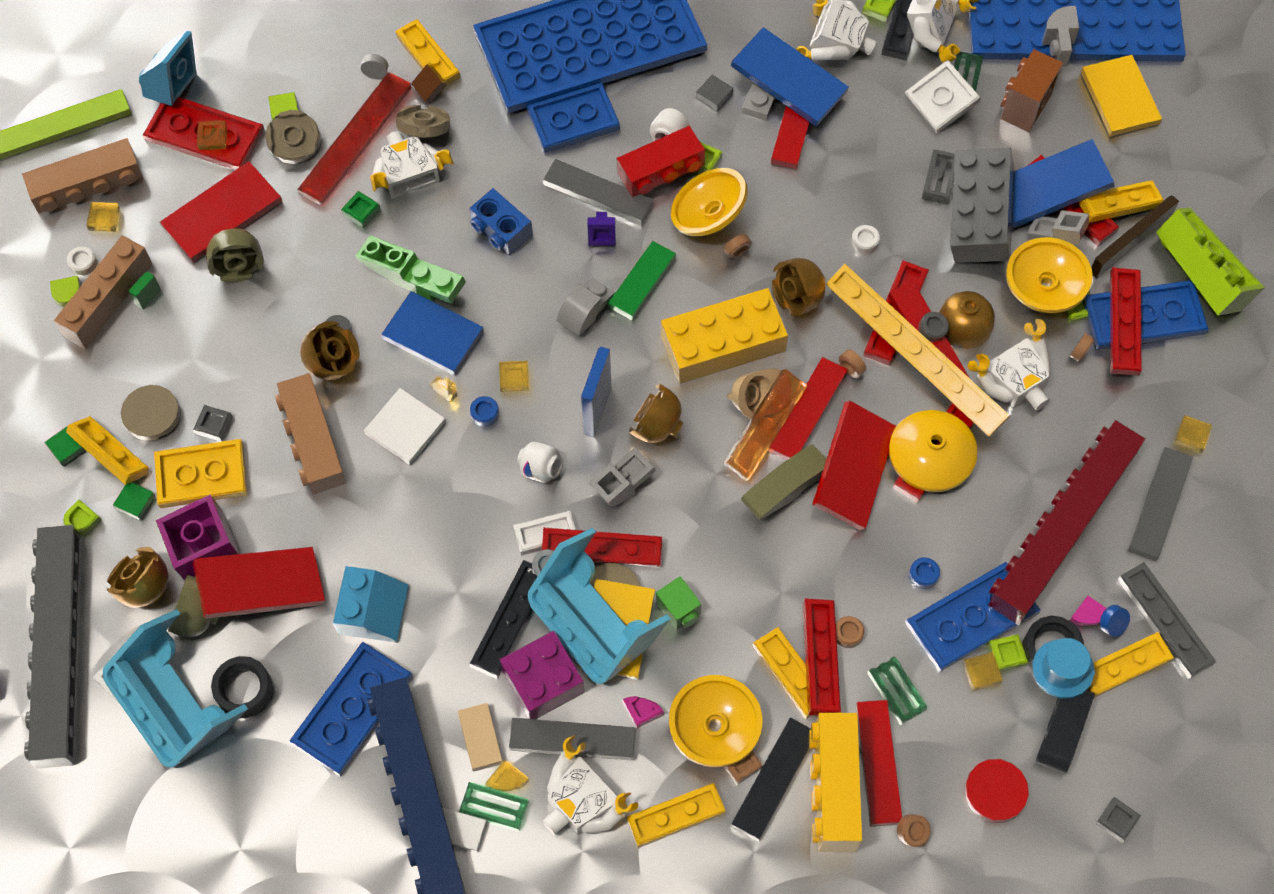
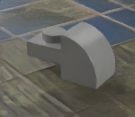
[1042,6,1079,66]
[1027,210,1089,247]
[556,278,615,335]
[589,447,656,506]

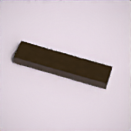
[1091,195,1179,279]

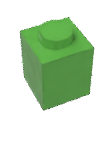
[656,576,702,630]

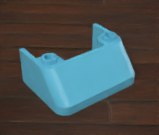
[528,528,671,684]
[103,609,248,768]

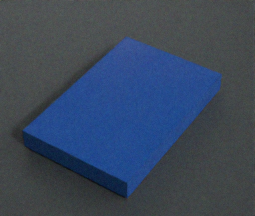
[526,83,620,153]
[381,291,484,376]
[581,347,612,438]

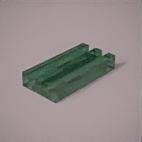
[954,51,983,92]
[868,656,928,725]
[459,782,529,832]

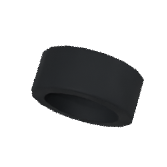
[1022,615,1084,669]
[211,656,273,718]

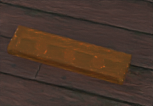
[723,369,807,480]

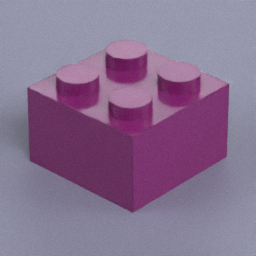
[156,494,240,581]
[500,630,585,719]

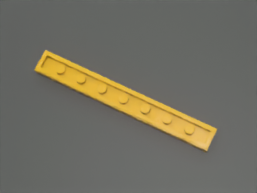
[826,264,1010,437]

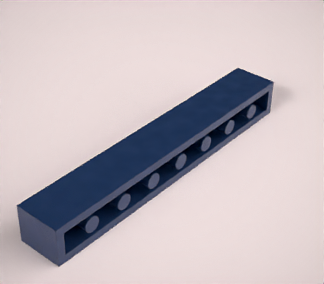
[367,677,466,894]

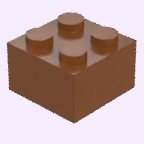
[1000,49,1063,133]

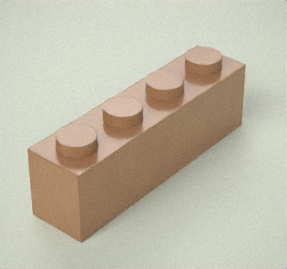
[22,138,143,214]
[53,235,152,349]
[274,373,347,495]

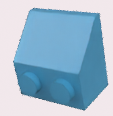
[139,31,197,106]
[333,566,409,643]

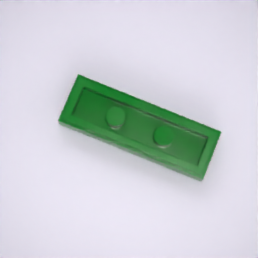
[608,241,676,320]

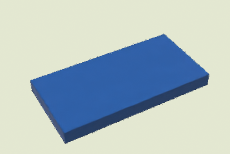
[731,27,849,127]
[1012,139,1115,229]
[1083,280,1208,350]
[906,562,1041,673]
[289,641,413,777]

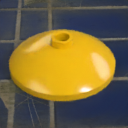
[671,168,748,236]
[1006,237,1092,313]
[889,410,978,492]
[669,675,763,767]

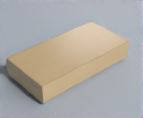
[458,703,503,772]

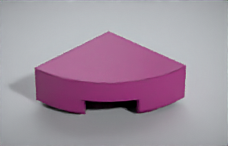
[1069,595,1107,626]
[623,696,664,728]

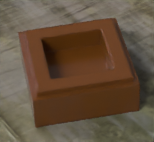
[411,64,447,103]

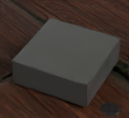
[696,74,733,111]
[193,405,233,442]
[1095,797,1141,843]

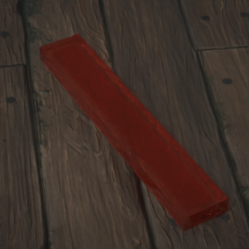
[297,72,412,206]

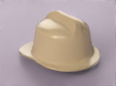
[727,368,791,418]

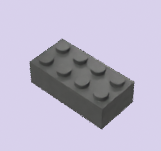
[950,148,1014,263]

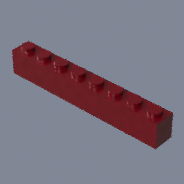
[988,420,1146,625]

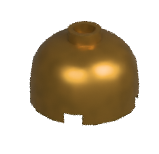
[772,258,825,316]
[939,291,995,349]
[300,321,360,380]
[629,383,683,443]
[107,547,169,608]

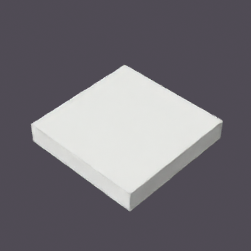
[904,60,981,134]
[364,388,446,465]

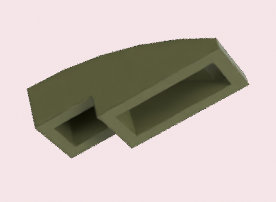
[741,444,826,520]

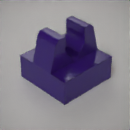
[587,212,616,246]

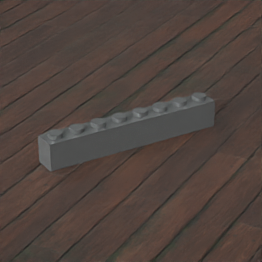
[24,525,81,769]

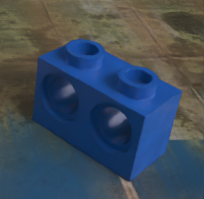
[469,188,533,256]

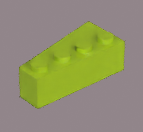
[1156,207,1265,316]

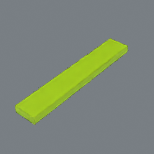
[0,88,132,160]

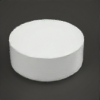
[851,225,880,254]
[67,246,97,275]

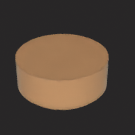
[723,234,752,258]
[1069,332,1094,362]
[839,349,867,378]
[836,616,864,648]
[897,814,931,847]

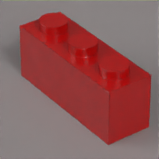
[616,125,705,197]

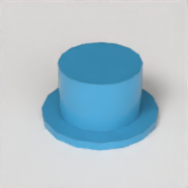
[1032,638,1095,699]

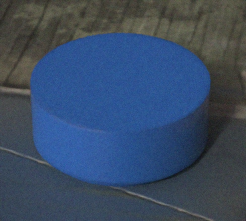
[470,396,499,427]
[909,557,940,589]
[1100,605,1130,637]

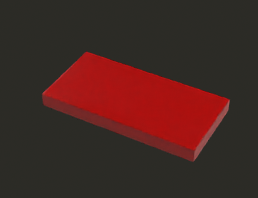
[142,97,265,170]
[159,161,282,263]
[812,400,896,531]
[193,547,325,619]

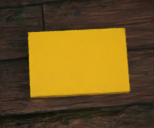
[1081,55,1162,137]
[154,439,248,509]
[578,579,656,680]

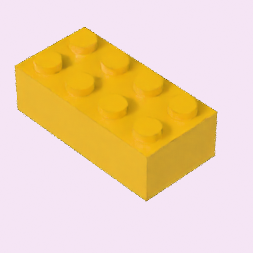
[661,288,788,384]
[809,713,862,852]

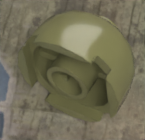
[206,228,264,283]
[168,575,218,637]

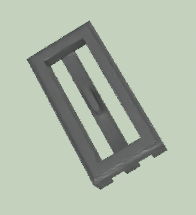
[922,149,955,205]

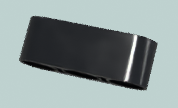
[1036,690,1095,774]

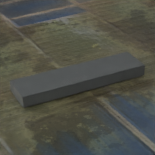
[543,159,653,225]
[1128,447,1193,562]
[1118,562,1216,679]
[509,718,636,760]

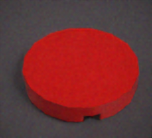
[964,759,1029,823]

